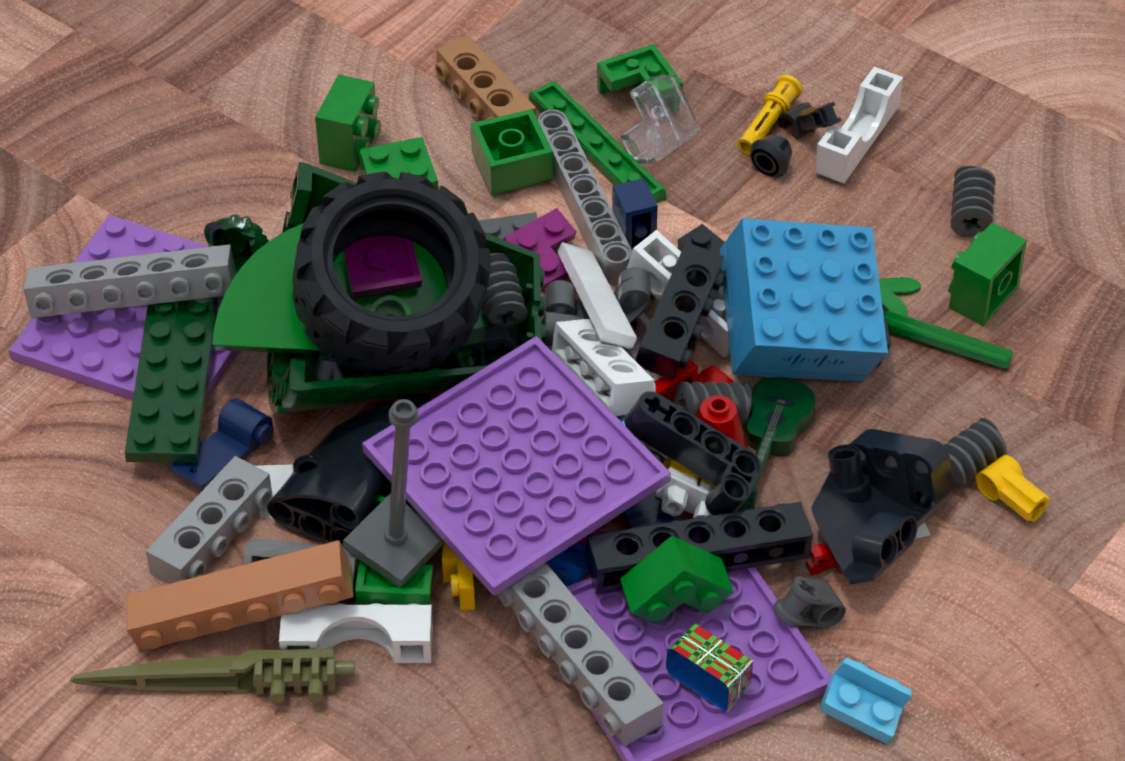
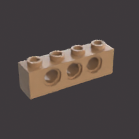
[435,36,536,121]

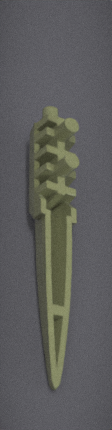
[70,648,355,704]

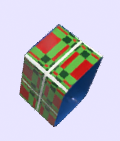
[666,623,753,712]

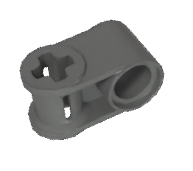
[773,576,846,629]

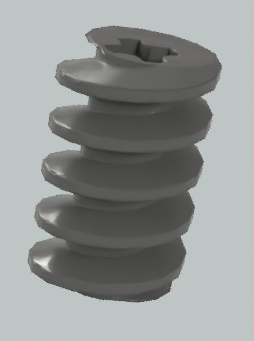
[950,166,996,237]
[481,253,528,328]
[673,381,752,427]
[943,418,1007,487]

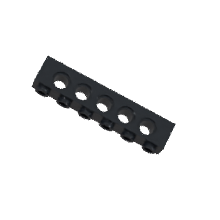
[586,502,813,593]

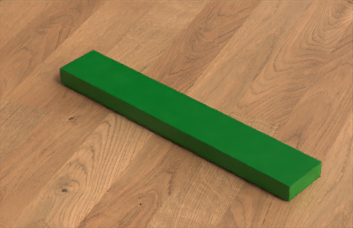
[529,81,666,203]

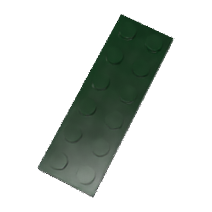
[125,297,219,463]

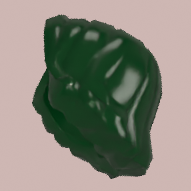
[204,214,269,273]

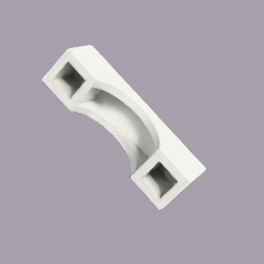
[815,67,903,183]
[279,603,433,663]

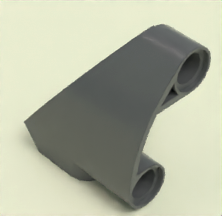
[541,267,650,351]

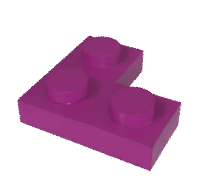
[503,208,577,293]

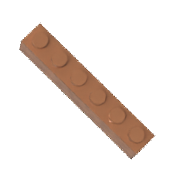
[126,540,353,651]

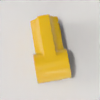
[975,455,1050,522]

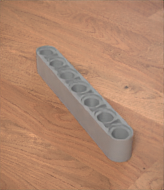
[538,110,632,286]

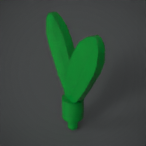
[879,277,921,316]

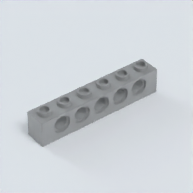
[23,244,237,318]
[497,563,664,746]

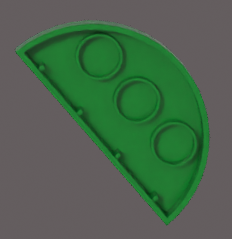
[212,223,489,357]

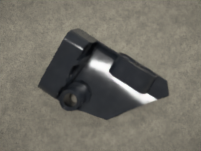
[267,396,432,547]
[811,429,954,585]

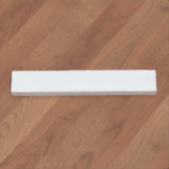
[558,242,637,349]

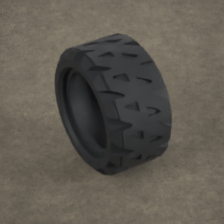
[292,172,491,376]

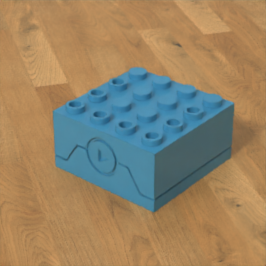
[720,218,888,382]

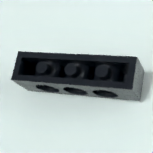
[635,242,726,380]

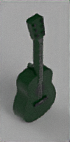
[736,378,815,512]

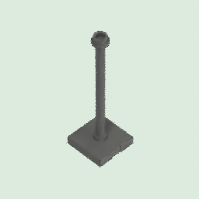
[343,399,445,588]

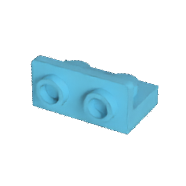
[819,658,913,744]

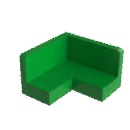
[597,44,683,111]
[355,560,434,605]

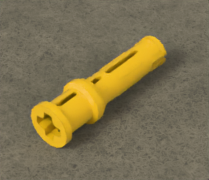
[737,74,803,155]

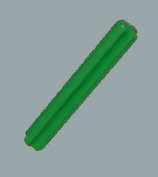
[884,311,1013,369]

